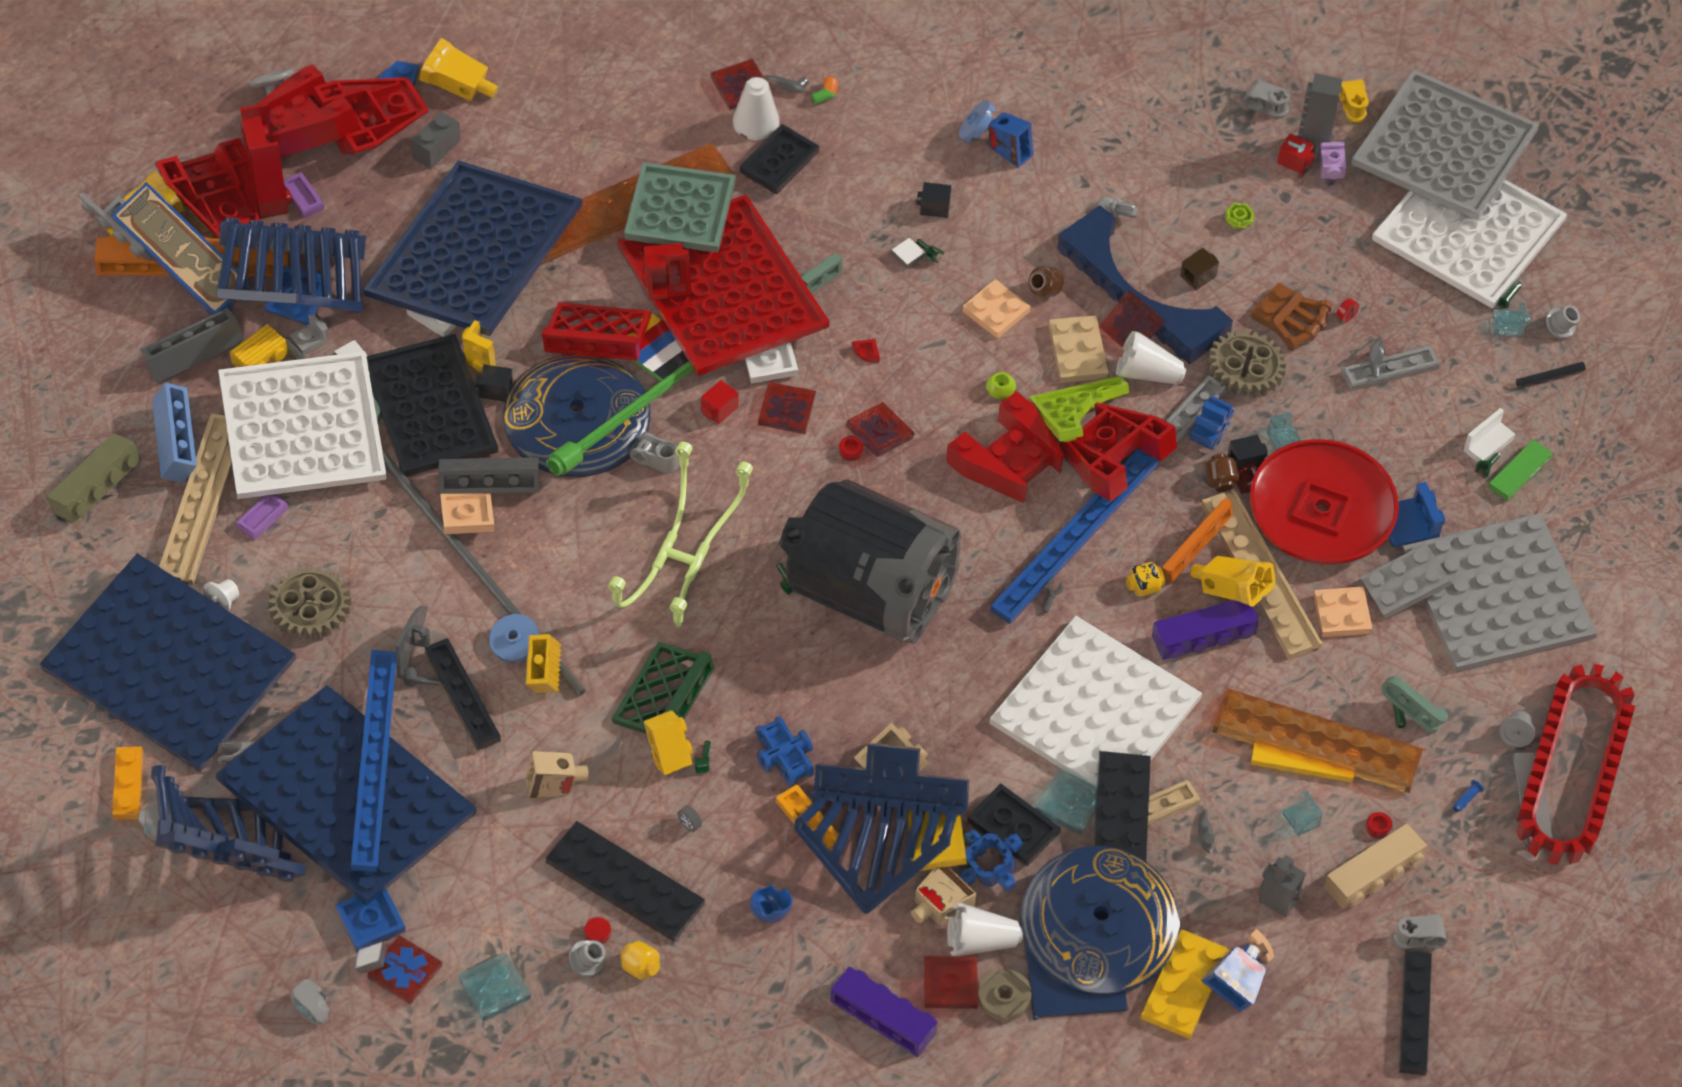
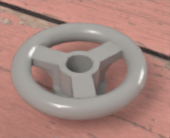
[249,69,294,95]

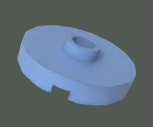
[959,100,995,143]
[489,614,540,663]

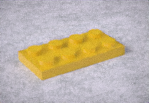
[1141,929,1230,1039]

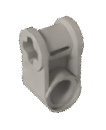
[1244,80,1290,118]
[630,432,679,473]
[1393,914,1447,950]

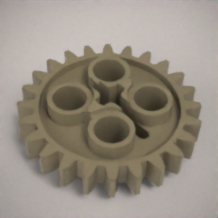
[1207,330,1287,397]
[268,565,351,640]

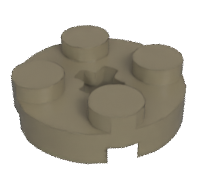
[977,969,1031,1023]

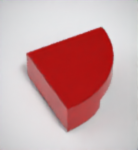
[851,339,880,363]

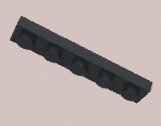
[424,638,501,751]
[1399,950,1432,1076]

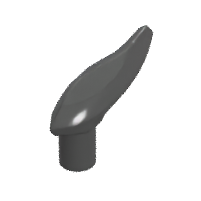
[765,75,809,93]
[1369,337,1386,378]
[1198,809,1215,854]

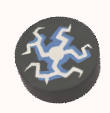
[677,806,702,832]

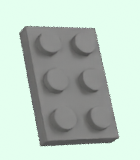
[1360,543,1451,619]

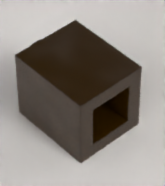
[1180,248,1219,290]

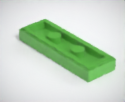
[1488,439,1553,502]

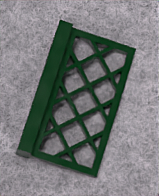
[611,642,714,734]

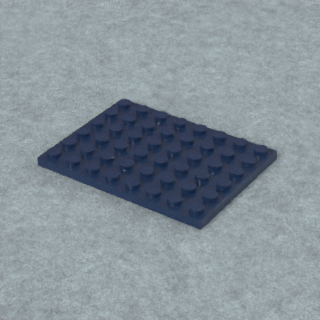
[363,160,582,336]
[39,553,297,772]
[216,685,477,906]

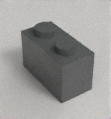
[411,111,461,169]

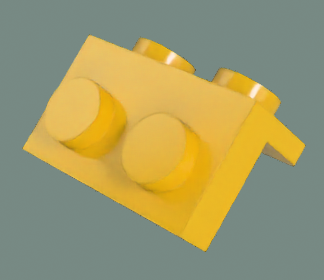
[462,321,496,373]

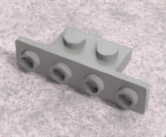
[79,192,151,262]

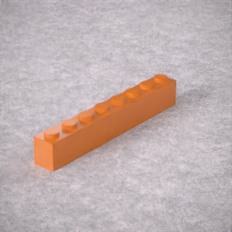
[94,237,291,277]

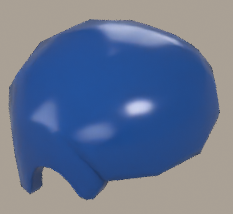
[750,885,793,923]

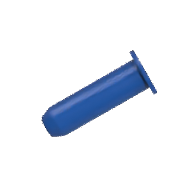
[1453,780,1484,812]

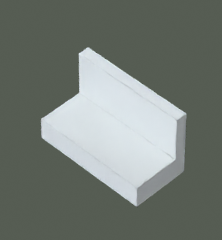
[1463,408,1515,463]

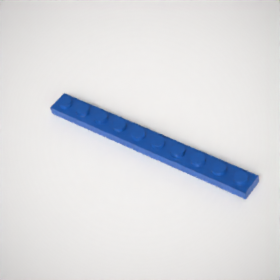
[990,449,1159,624]
[350,650,396,872]

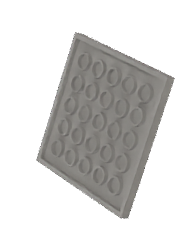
[1351,70,1539,221]
[1401,513,1597,673]

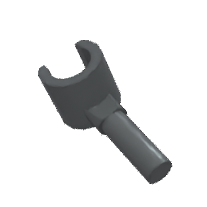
[1043,579,1064,613]
[403,667,439,687]

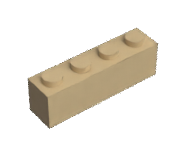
[1324,823,1427,910]

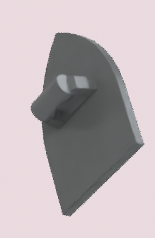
[395,605,430,679]

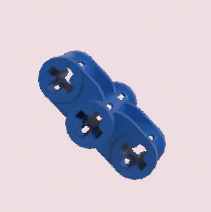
[755,716,814,786]

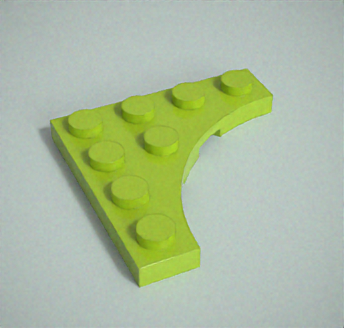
[1029,376,1129,442]

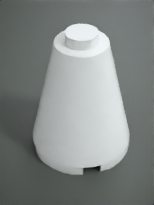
[733,77,779,141]
[1116,331,1186,385]
[947,903,1023,956]

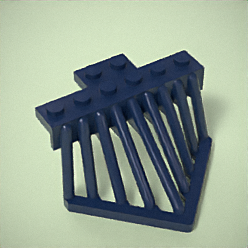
[216,218,366,312]
[794,743,970,914]
[151,765,306,882]

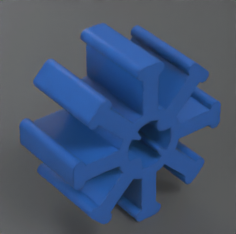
[1190,396,1235,450]

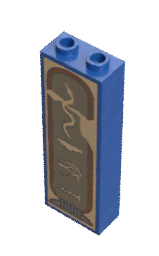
[112,182,251,315]

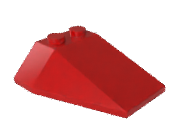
[313,78,429,154]
[155,138,260,238]

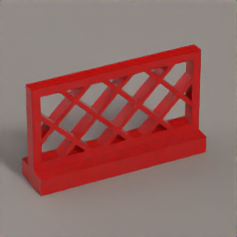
[542,302,651,361]

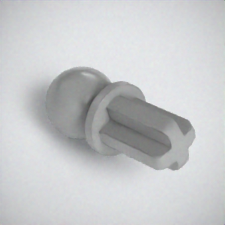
[1097,196,1138,218]

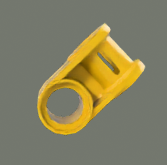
[1339,79,1369,123]

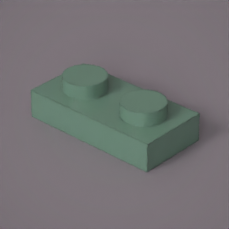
[801,253,843,294]

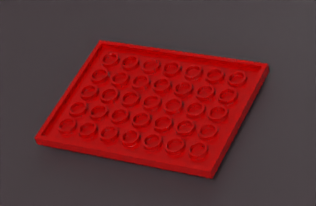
[617,194,830,376]

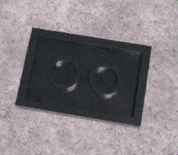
[739,124,819,195]
[967,783,1061,867]

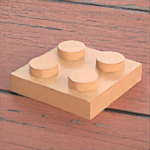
[962,279,1031,339]
[440,493,494,534]
[1313,587,1373,637]

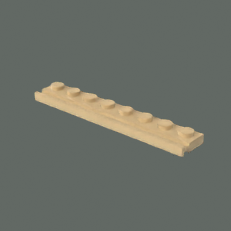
[159,413,232,586]
[1201,489,1323,660]

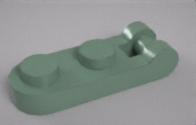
[1381,676,1448,734]

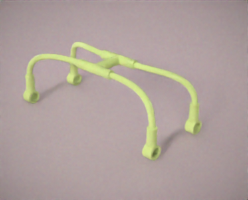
[608,441,753,628]

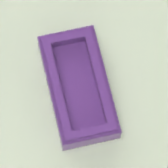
[284,172,324,219]
[236,494,289,541]

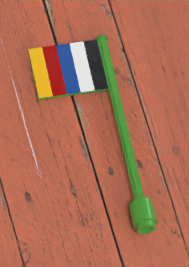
[546,313,694,476]

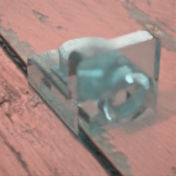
[1493,303,1530,335]
[1267,412,1301,450]

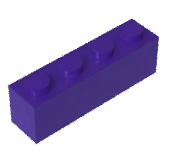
[1152,600,1259,660]
[830,966,938,1057]

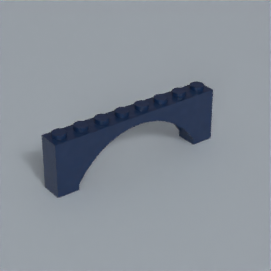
[1057,205,1233,365]

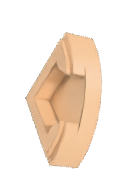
[1248,929,1274,964]

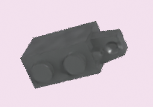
[1259,855,1306,917]

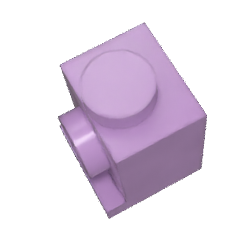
[1318,142,1347,179]

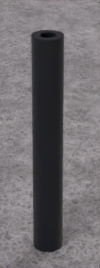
[1516,361,1586,388]

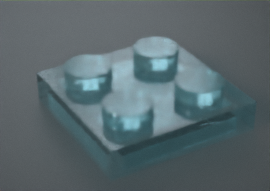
[1035,769,1097,835]
[458,953,531,1022]

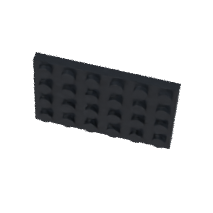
[366,334,498,477]

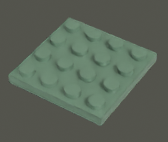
[624,162,736,253]

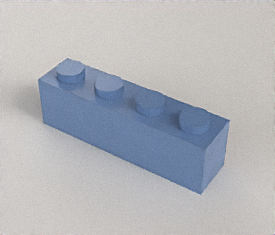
[152,383,197,483]

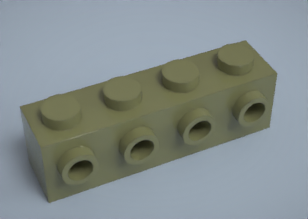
[46,433,141,523]

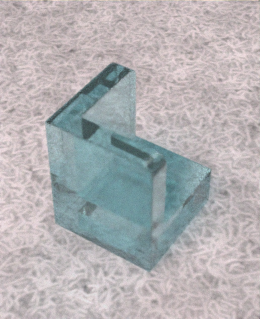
[1282,790,1323,836]

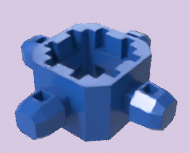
[958,829,1023,891]

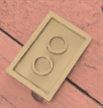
[1048,315,1108,383]

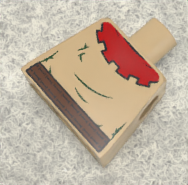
[525,751,588,800]
[911,867,976,925]

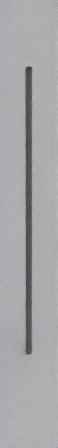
[286,339,586,696]

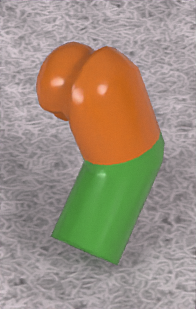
[811,76,838,105]

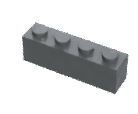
[1298,74,1343,155]
[140,308,244,383]
[438,457,539,494]

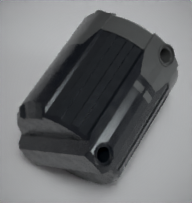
[779,479,962,644]

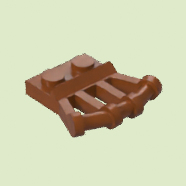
[1251,282,1333,351]

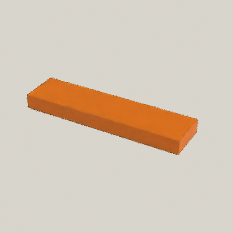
[1162,497,1233,583]

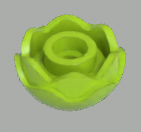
[1225,203,1254,230]
[986,372,1016,400]

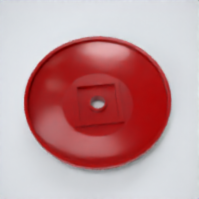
[1250,439,1399,565]

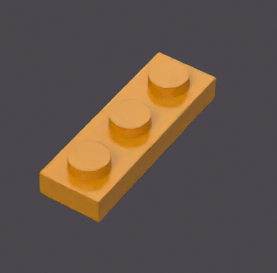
[112,747,143,820]
[776,784,838,851]

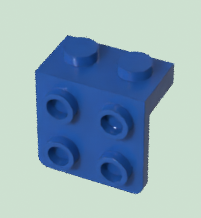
[1389,482,1445,548]

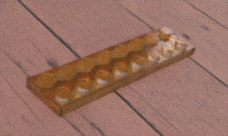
[1212,688,1423,793]

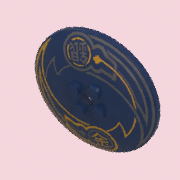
[504,355,650,477]
[1020,846,1179,996]

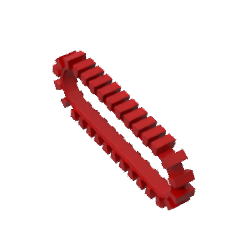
[1516,664,1636,865]

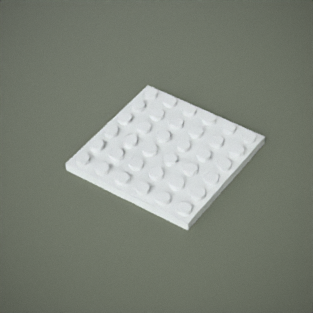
[1372,180,1567,309]
[218,351,386,499]
[989,616,1202,790]

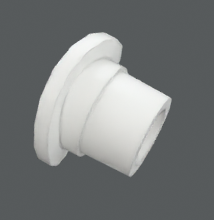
[204,579,239,611]

